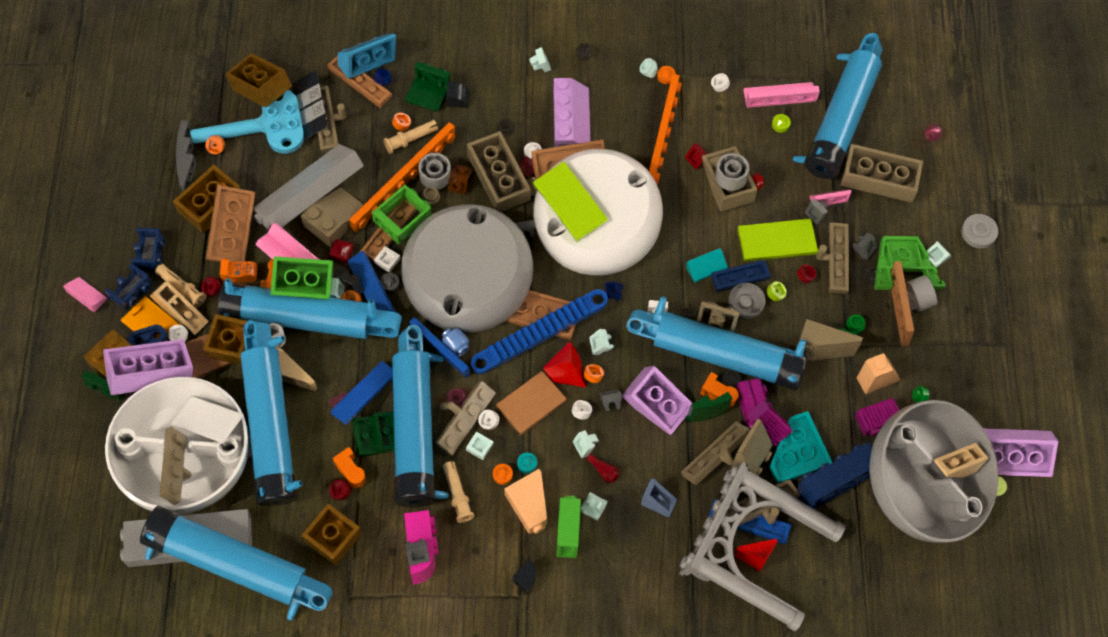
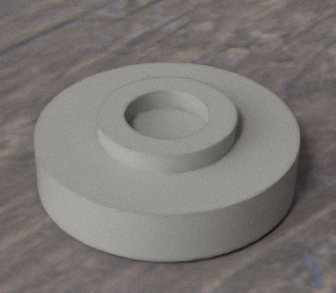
[961,214,998,248]
[728,283,765,319]

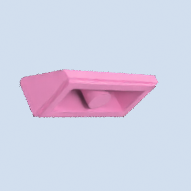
[810,190,851,205]
[63,277,107,313]

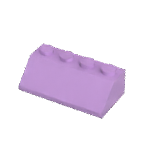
[553,78,590,147]
[103,339,193,395]
[983,428,1058,477]

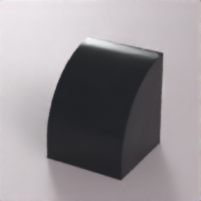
[446,82,470,108]
[512,559,536,595]

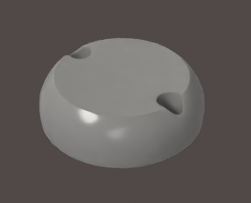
[401,204,533,333]
[869,400,998,543]

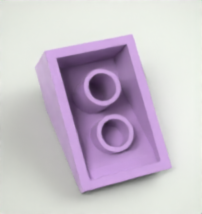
[622,366,693,435]

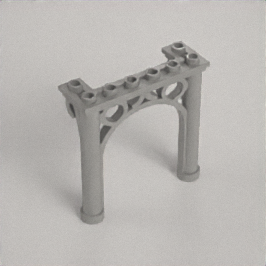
[679,462,846,631]

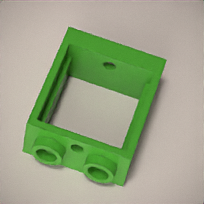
[372,185,431,245]
[556,496,581,558]

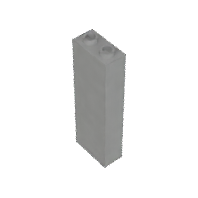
[253,144,364,229]
[120,509,252,567]

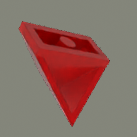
[543,342,587,388]
[734,539,777,571]

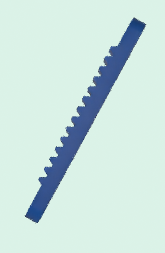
[471,289,608,374]

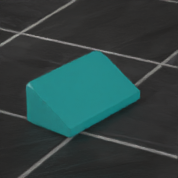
[686,248,728,283]

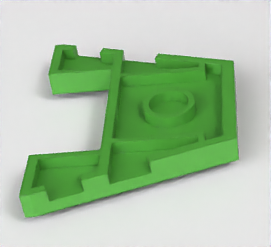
[874,236,945,290]

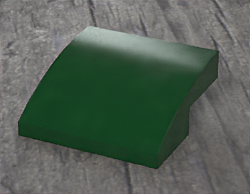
[687,392,732,422]
[351,412,394,457]

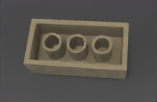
[467,131,531,212]
[840,144,923,203]

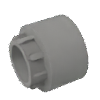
[419,153,451,189]
[715,153,749,191]
[906,275,937,312]

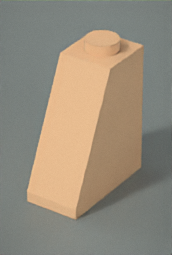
[857,353,900,395]
[504,469,547,535]

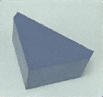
[641,479,677,517]

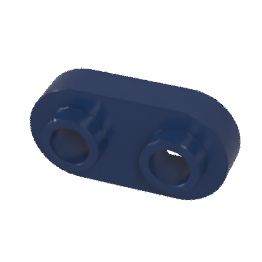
[127,325,167,346]

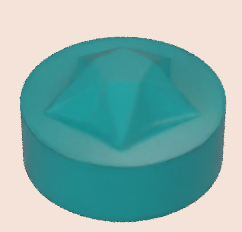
[517,452,537,474]

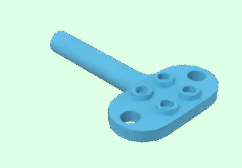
[190,90,304,154]

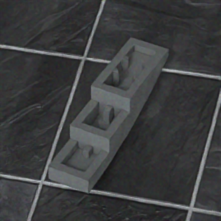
[176,120,197,192]

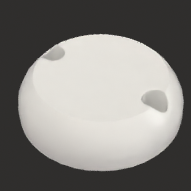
[533,149,663,275]
[105,377,250,515]

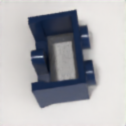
[131,228,165,270]
[105,264,152,310]

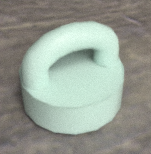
[640,58,657,78]

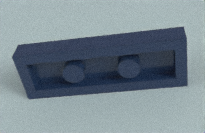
[710,260,771,292]

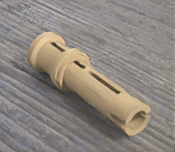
[383,120,438,154]
[155,264,207,308]
[442,461,474,523]

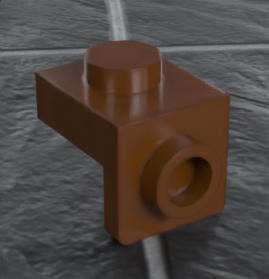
[448,164,474,194]

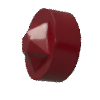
[797,264,817,283]
[201,277,221,297]
[329,480,350,501]

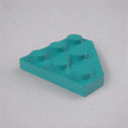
[769,411,832,484]

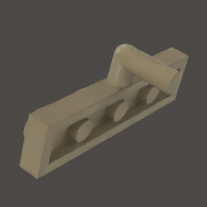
[318,86,346,153]
[816,223,849,294]
[435,381,496,455]
[681,421,750,485]
[159,426,192,505]
[725,479,800,526]

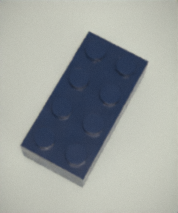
[797,442,872,509]

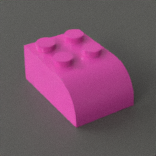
[404,510,439,585]

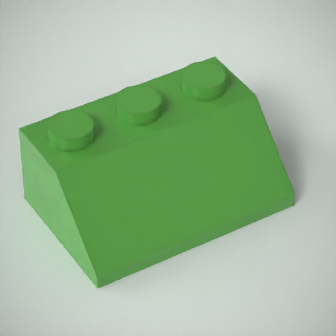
[270,256,334,300]

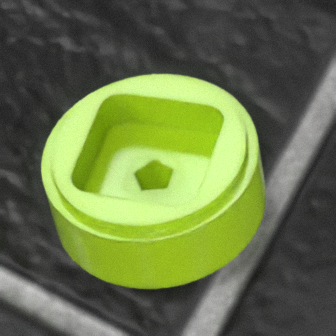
[772,114,791,133]
[767,281,787,301]

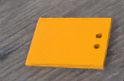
[121,296,181,341]

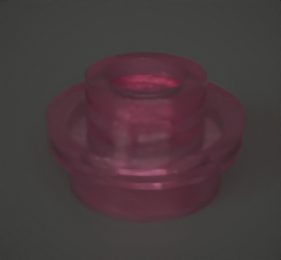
[926,123,942,142]
[447,388,466,407]

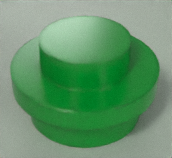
[846,315,866,333]
[912,385,929,403]

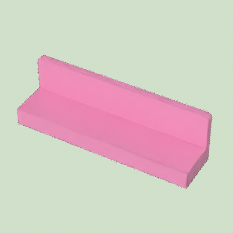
[743,82,820,108]
[256,223,319,260]

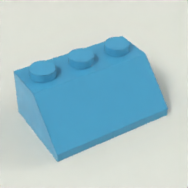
[338,34,396,79]

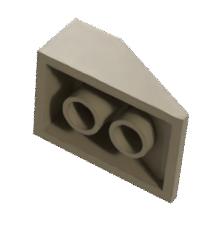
[702,146,757,212]
[301,187,364,247]
[697,301,740,332]
[795,319,863,361]
[730,418,773,476]

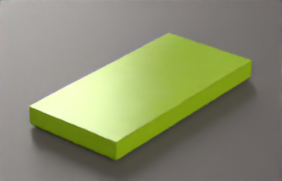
[533,161,608,242]
[737,219,818,262]

